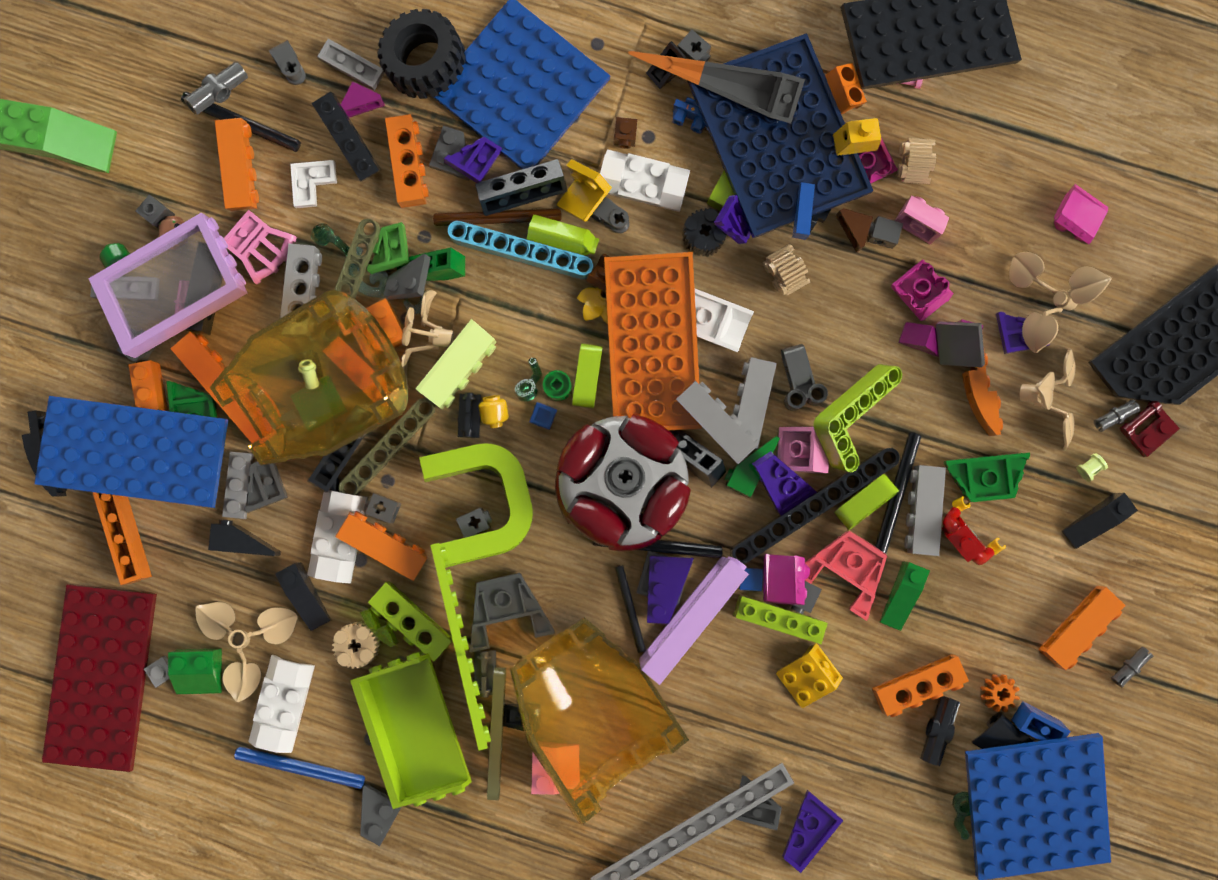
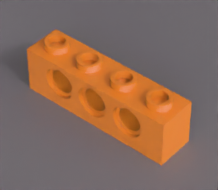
[385,114,429,208]
[872,654,969,717]

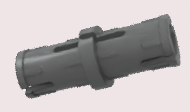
[1094,400,1140,432]
[1111,647,1154,688]

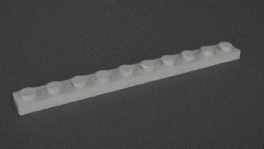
[590,763,794,880]

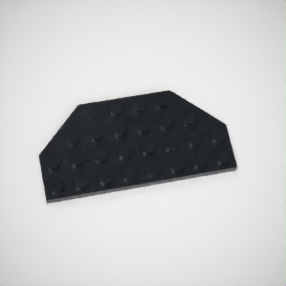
[1088,263,1218,405]

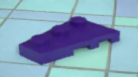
[752,451,817,515]
[647,556,694,624]
[782,790,843,873]

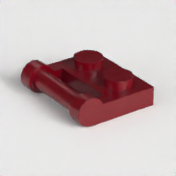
[1120,401,1180,457]

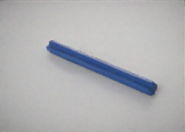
[234,747,365,789]

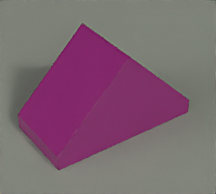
[341,81,385,118]
[898,322,939,357]

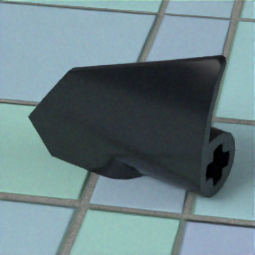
[971,712,1034,749]

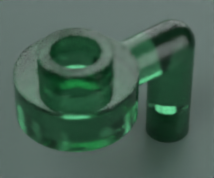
[311,223,350,256]
[515,358,542,402]
[952,792,970,840]

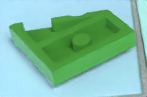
[367,222,410,274]

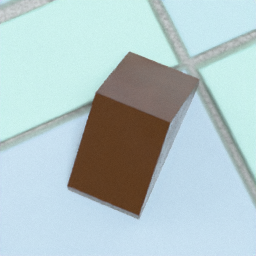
[836,208,873,253]

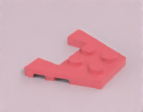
[805,530,887,621]

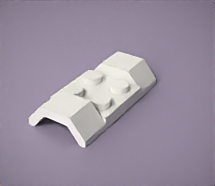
[600,149,690,212]
[694,288,754,352]
[307,490,368,583]
[248,655,315,753]

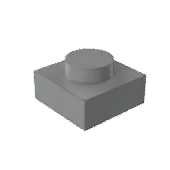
[144,656,170,688]

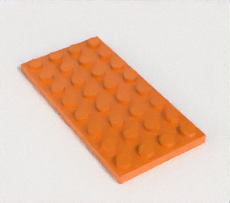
[604,252,702,430]

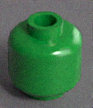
[99,243,130,268]

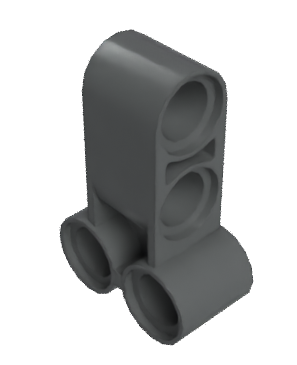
[781,344,828,411]

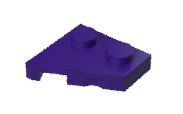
[444,137,502,183]
[996,312,1050,354]

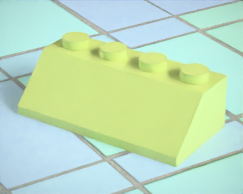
[416,319,496,410]

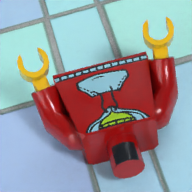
[942,496,1006,565]

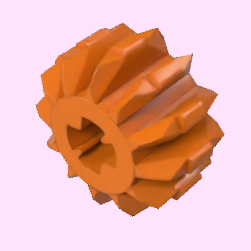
[980,674,1020,712]

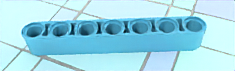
[448,221,593,280]

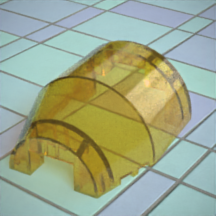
[210,290,408,465]
[509,617,689,824]

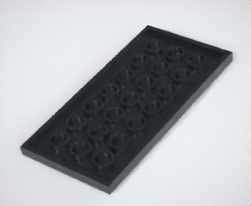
[840,0,1022,90]

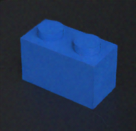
[1011,701,1071,741]

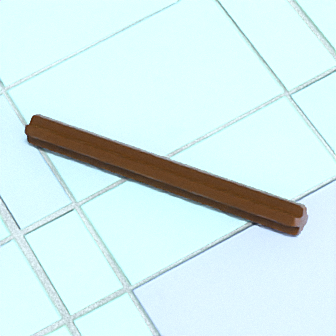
[433,208,562,226]

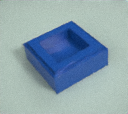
[529,402,557,430]
[739,568,763,591]

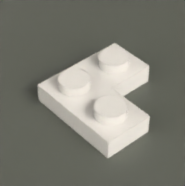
[290,160,337,208]

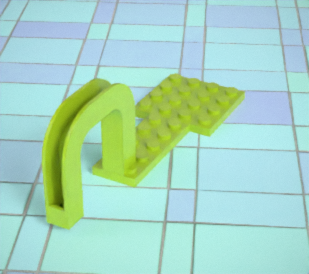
[419,443,533,751]

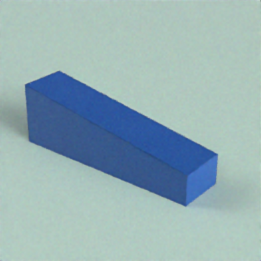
[792,182,815,240]

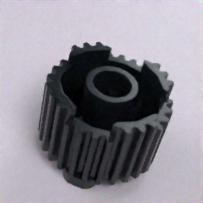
[682,208,727,257]

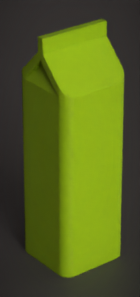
[527,215,599,256]

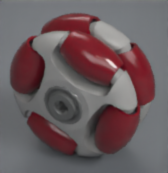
[555,414,691,551]

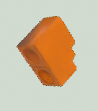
[825,63,867,114]

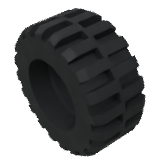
[377,9,465,99]

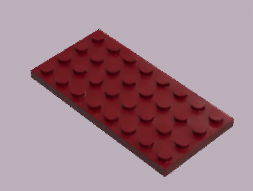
[42,584,157,772]

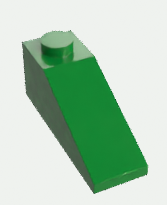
[397,247,465,281]
[724,436,780,498]
[879,561,930,631]

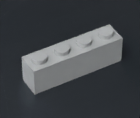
[732,357,777,450]
[676,381,758,464]
[904,465,946,556]

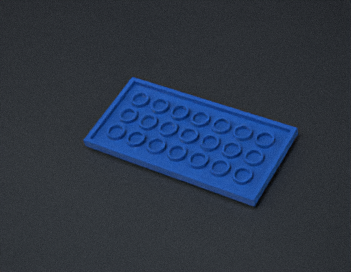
[35,396,228,508]

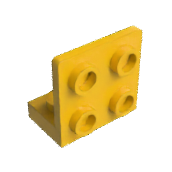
[557,159,612,222]
[776,643,843,708]

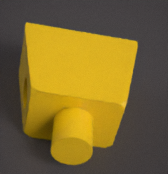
[833,118,881,156]

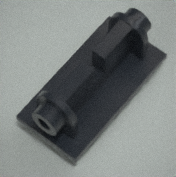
[458,393,481,438]

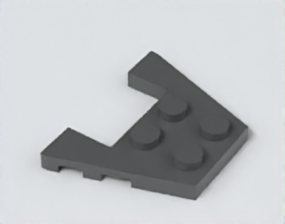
[470,573,555,653]

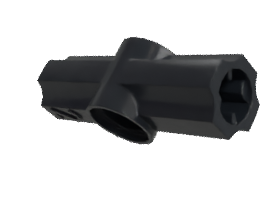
[920,696,960,766]

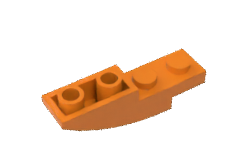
[962,351,1003,436]

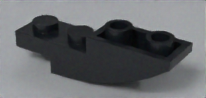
[22,410,67,497]

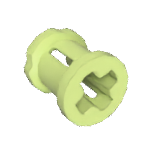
[1076,453,1108,482]

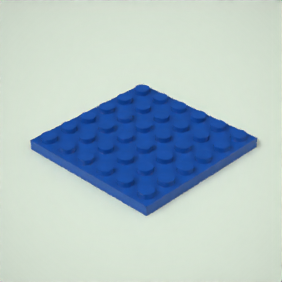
[433,0,610,169]
[965,733,1111,880]

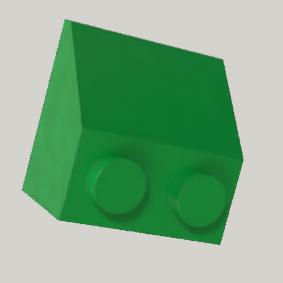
[168,648,222,695]

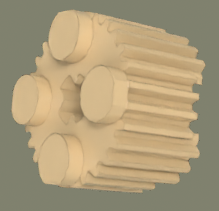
[897,138,936,184]
[762,244,810,295]
[332,621,382,669]

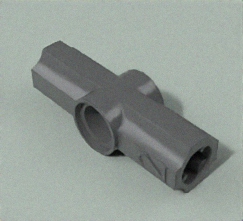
[184,62,248,115]

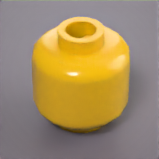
[478,395,509,428]

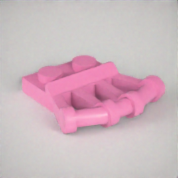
[224,210,297,285]

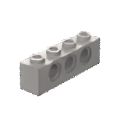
[279,244,322,335]

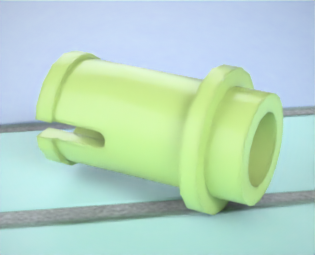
[298,359,320,389]

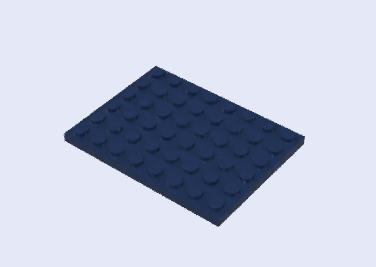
[687,33,874,238]

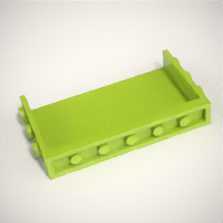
[350,652,472,809]

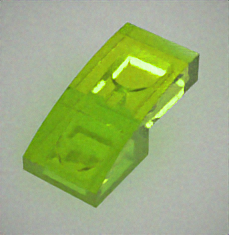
[360,608,399,647]

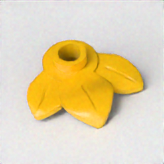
[577,287,608,324]

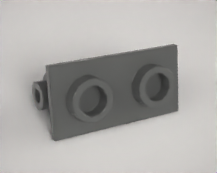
[474,650,496,697]

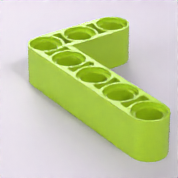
[813,364,902,473]

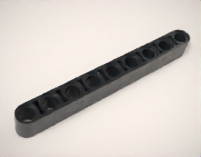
[730,448,900,564]

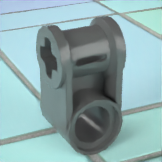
[269,40,306,85]
[591,196,630,233]

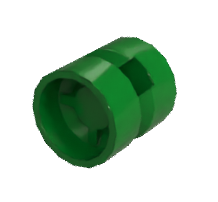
[543,370,572,402]

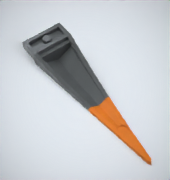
[628,51,805,123]

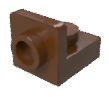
[614,117,638,149]
[586,254,609,292]

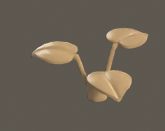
[1009,252,1112,353]
[399,290,454,389]
[1020,348,1076,451]
[196,602,298,702]

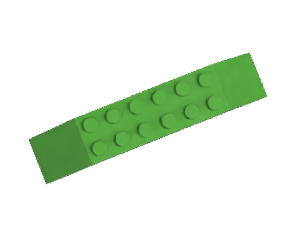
[0,99,117,173]

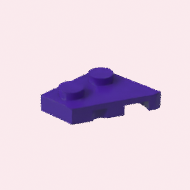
[714,195,751,244]

